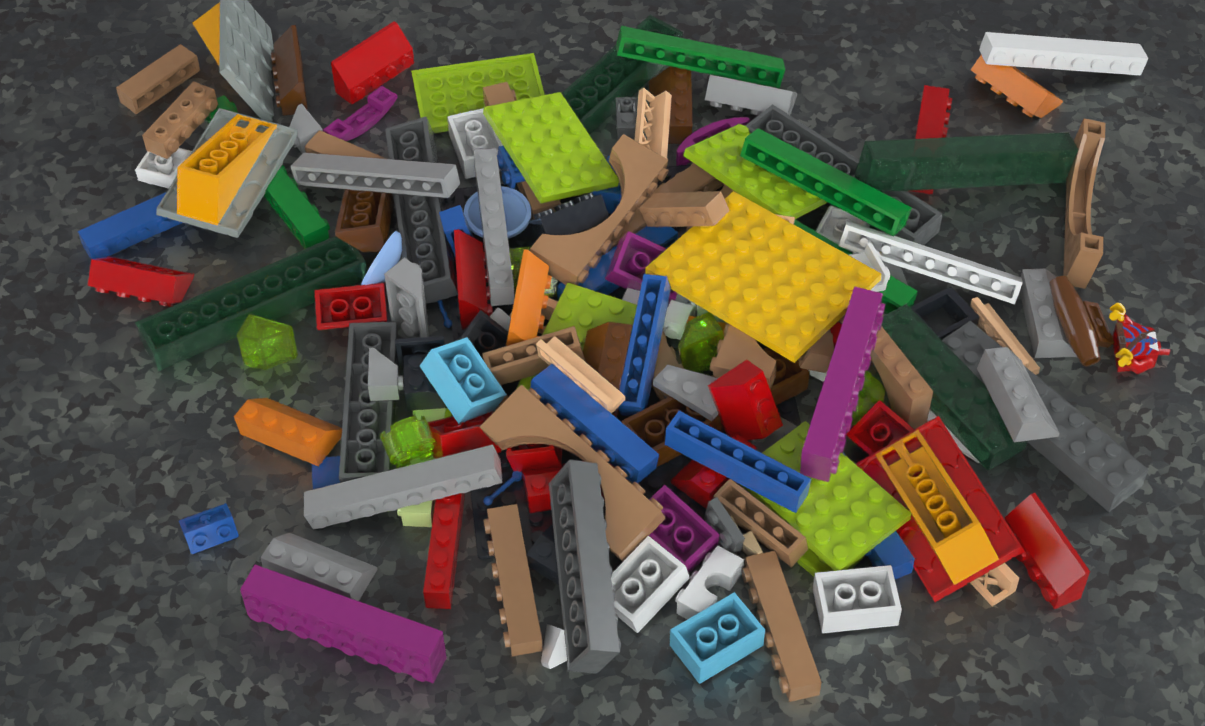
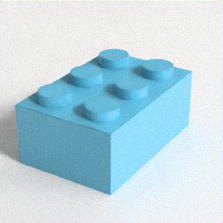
[420,337,507,424]
[670,592,765,684]

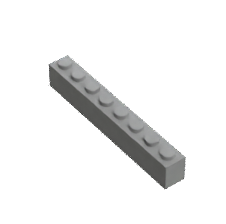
[474,148,514,306]
[291,153,460,198]
[304,445,502,530]

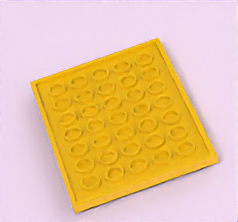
[645,191,881,363]

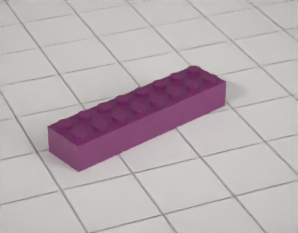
[800,286,886,482]
[240,565,447,683]

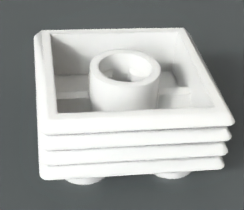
[135,148,192,189]
[816,206,870,254]

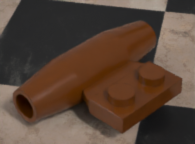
[1049,276,1114,366]

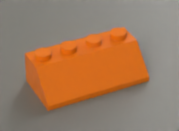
[971,54,1063,118]
[506,249,552,346]
[234,398,342,467]

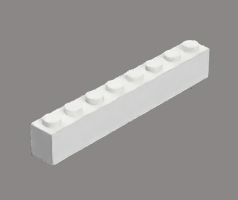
[979,32,1148,75]
[839,220,1023,304]

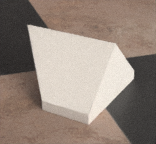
[541,624,567,669]

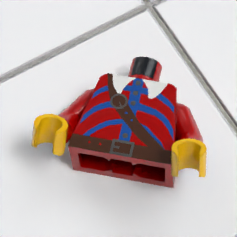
[1109,303,1170,374]

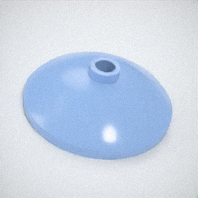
[464,186,531,239]
[361,231,402,285]

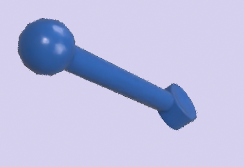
[437,300,452,328]
[483,471,522,505]

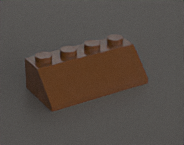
[271,25,308,116]
[649,66,693,144]
[335,189,394,252]
[583,322,633,419]

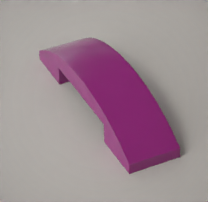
[323,86,397,141]
[676,117,750,166]

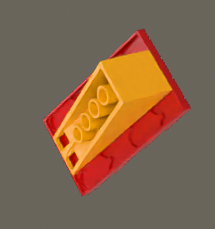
[856,416,1024,602]

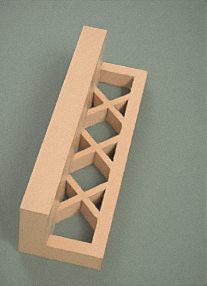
[635,88,672,159]
[970,297,1040,375]
[536,336,626,414]
[970,563,1019,606]

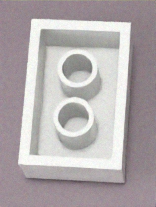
[447,108,503,179]
[611,536,690,633]
[813,565,902,633]

